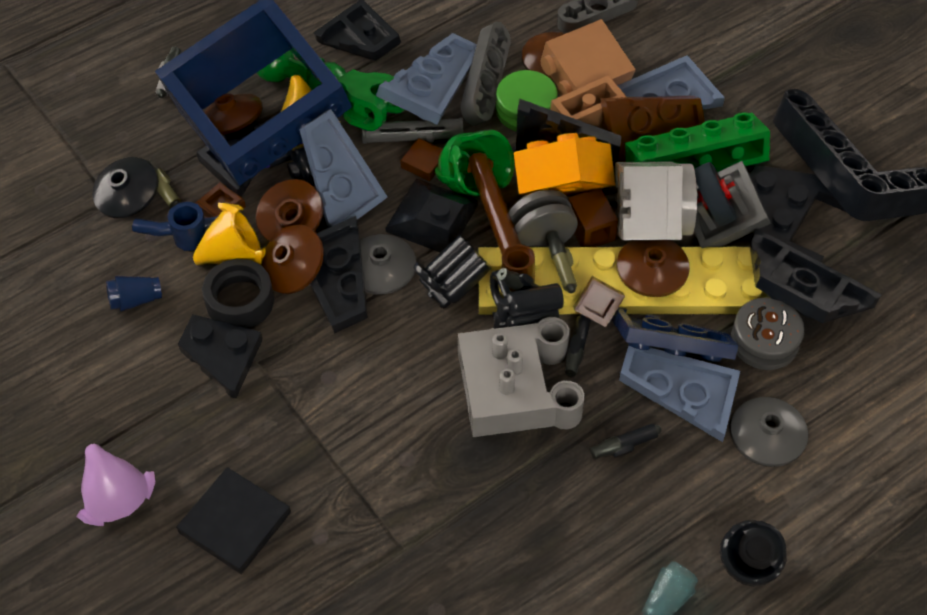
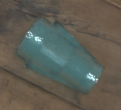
[641,562,698,615]

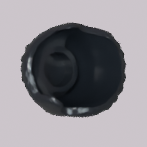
[719,519,787,587]

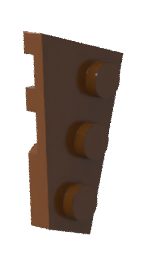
[600,96,705,162]

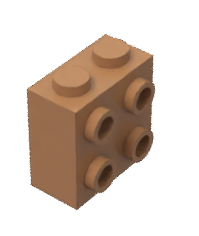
[540,19,636,96]

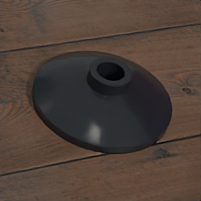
[92,157,159,218]

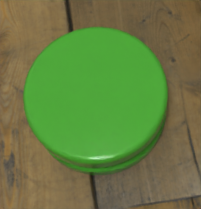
[496,70,558,131]

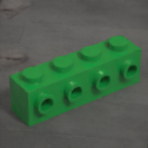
[625,113,770,172]

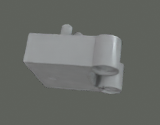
[458,317,584,437]

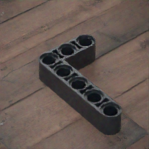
[773,89,927,221]

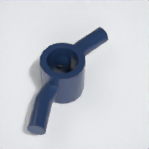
[132,202,241,251]

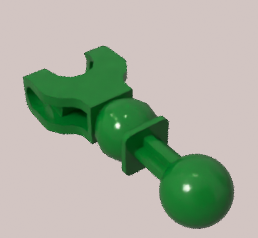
[257,50,404,131]

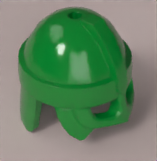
[435,130,514,196]

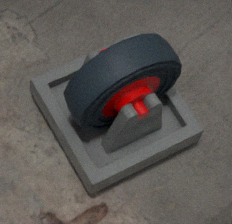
[694,161,771,249]

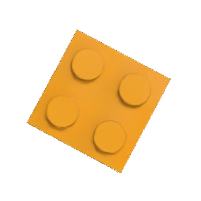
[514,133,616,196]

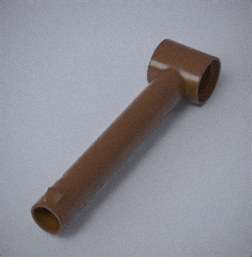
[467,152,535,291]

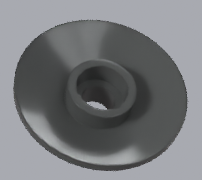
[360,234,416,294]
[730,397,808,467]

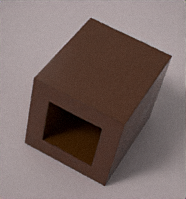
[568,188,618,247]

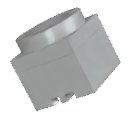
[615,162,697,240]

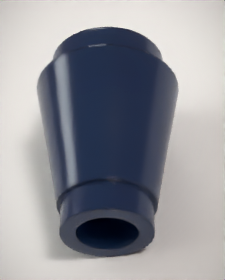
[106,276,162,312]

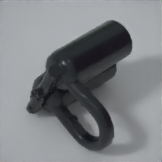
[413,234,492,309]
[490,270,564,329]

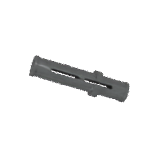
[362,118,463,144]

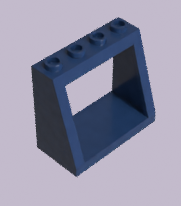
[155,0,351,186]

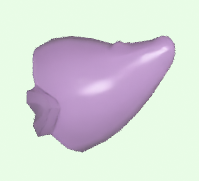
[76,444,155,526]

